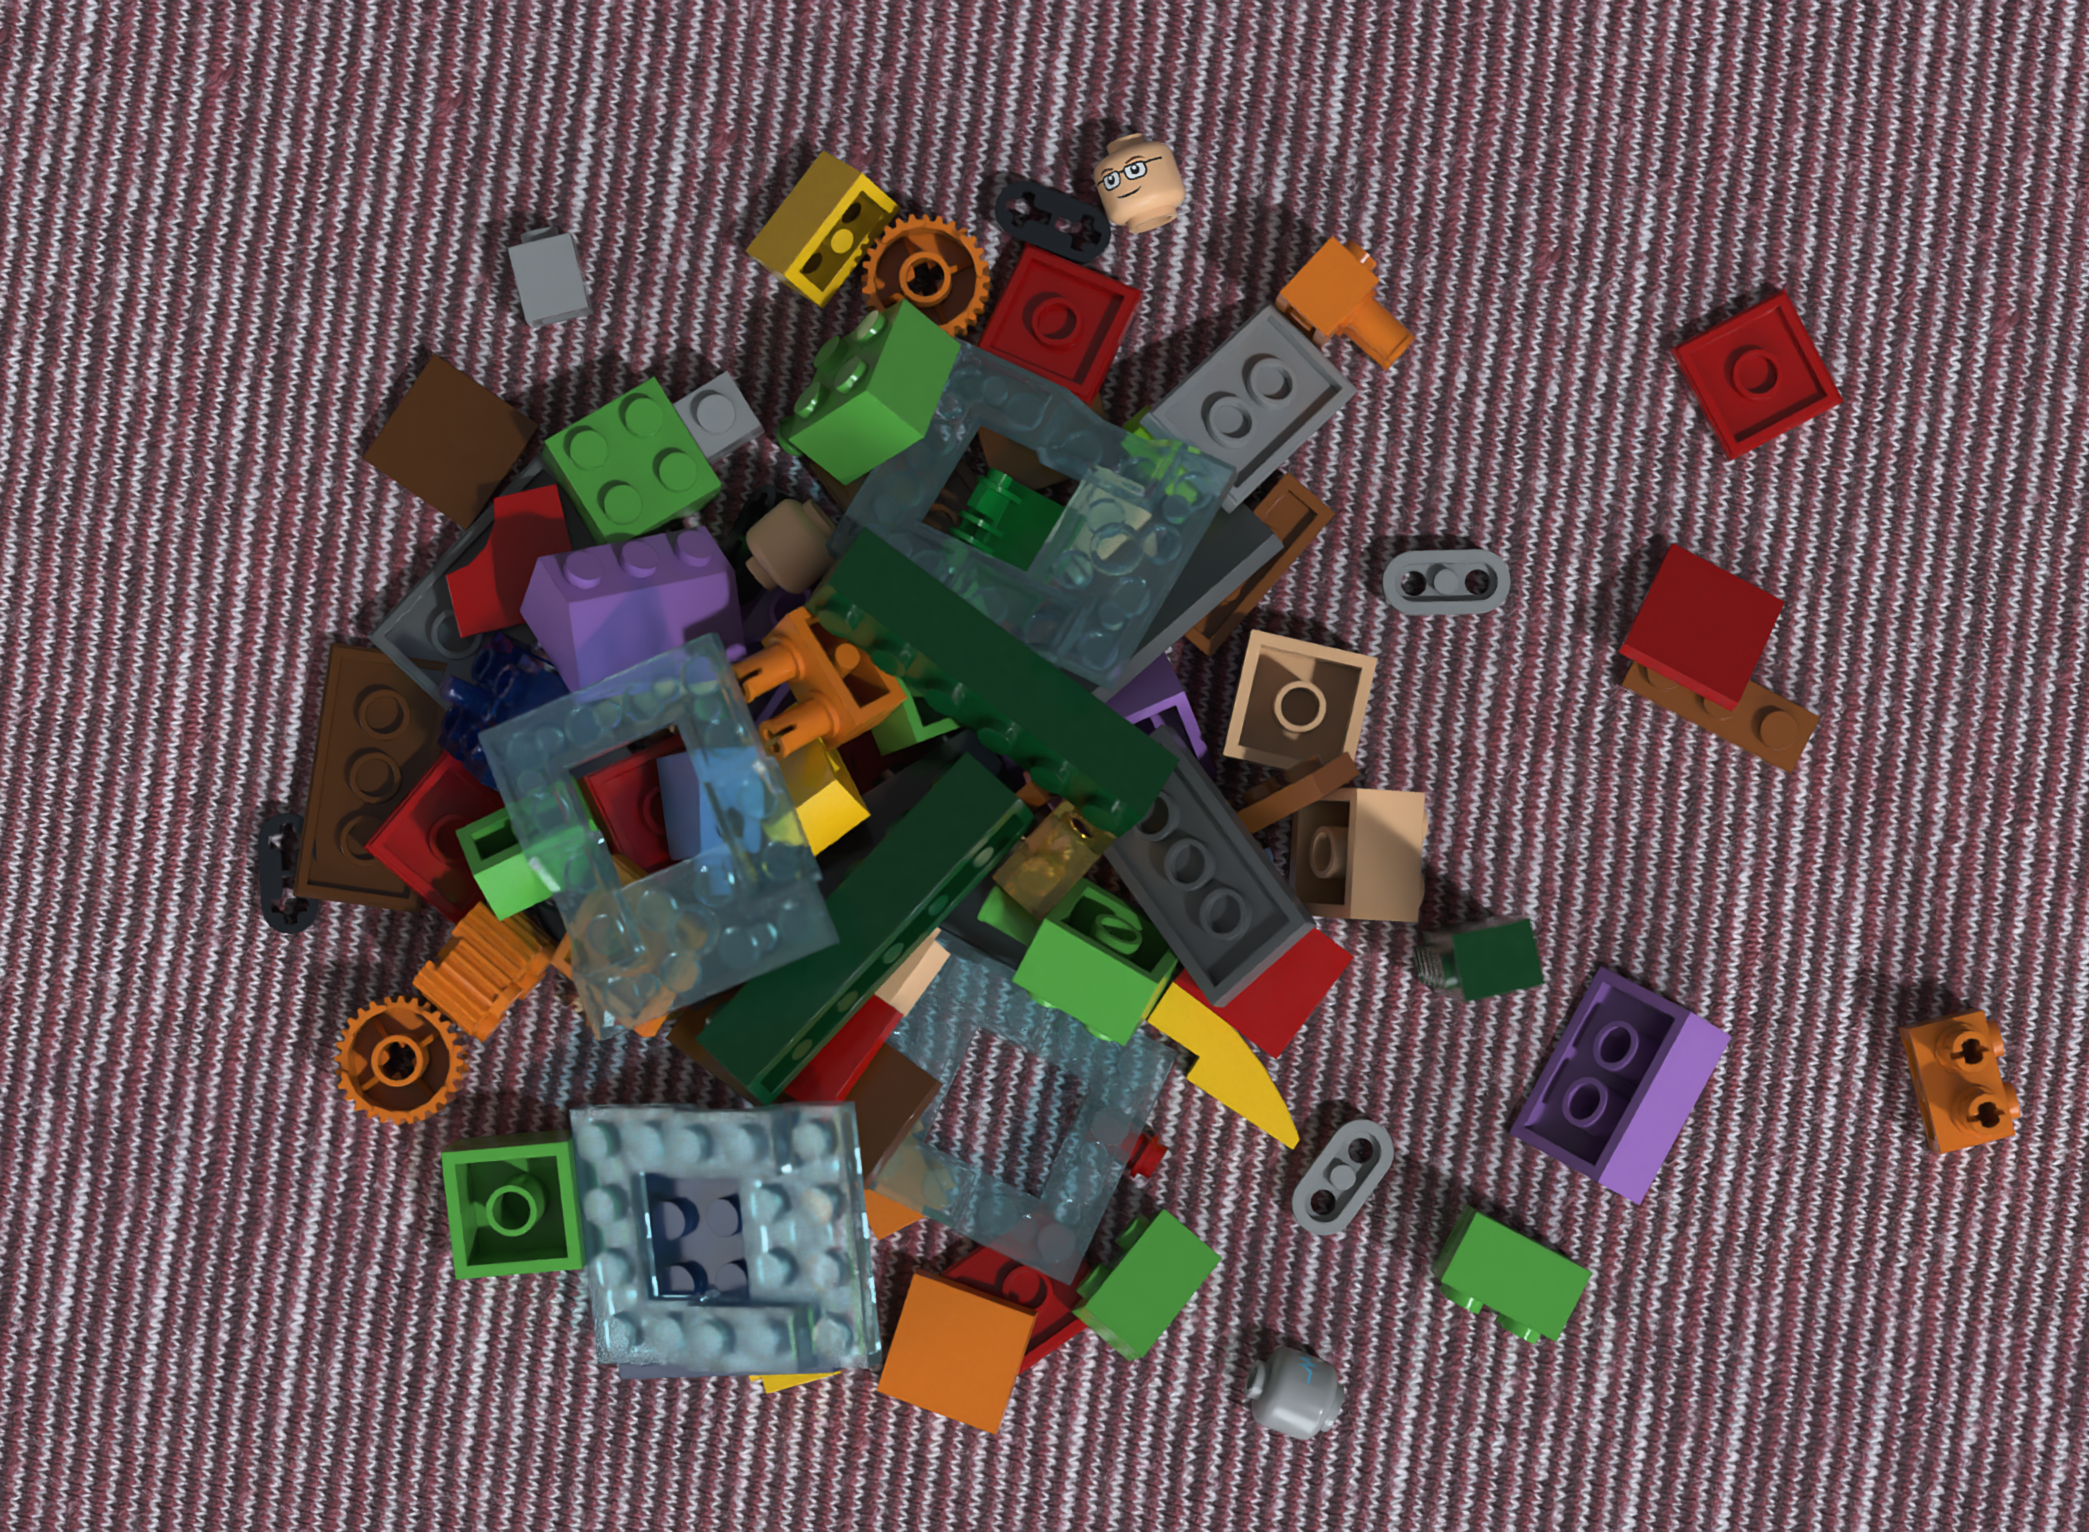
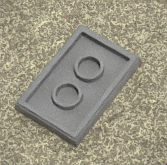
[1139,300,1358,514]

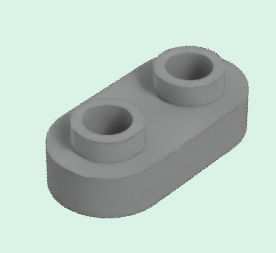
[1381,549,1511,616]
[1291,1118,1394,1235]

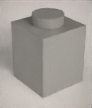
[508,226,594,329]
[672,371,765,465]

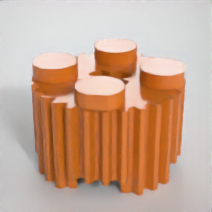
[861,214,990,340]
[412,901,559,1043]
[334,994,471,1125]

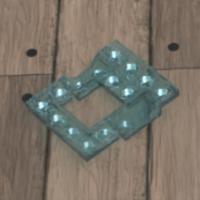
[826,337,1237,691]
[478,633,840,1042]
[817,936,1178,1286]
[569,1101,882,1373]

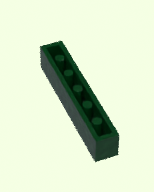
[804,526,1180,838]
[695,751,1038,1107]
[1412,914,1545,1003]

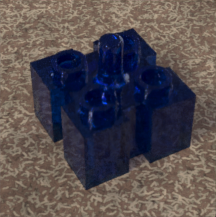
[437,630,605,800]

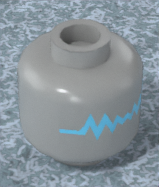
[1244,1347,1344,1440]

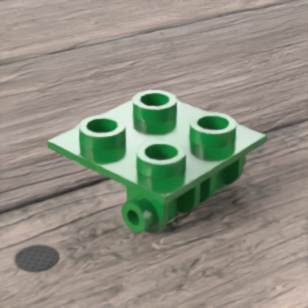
[929,467,1088,632]

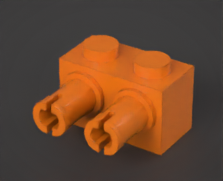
[1274,236,1416,371]
[724,605,908,760]
[1898,1008,2020,1154]

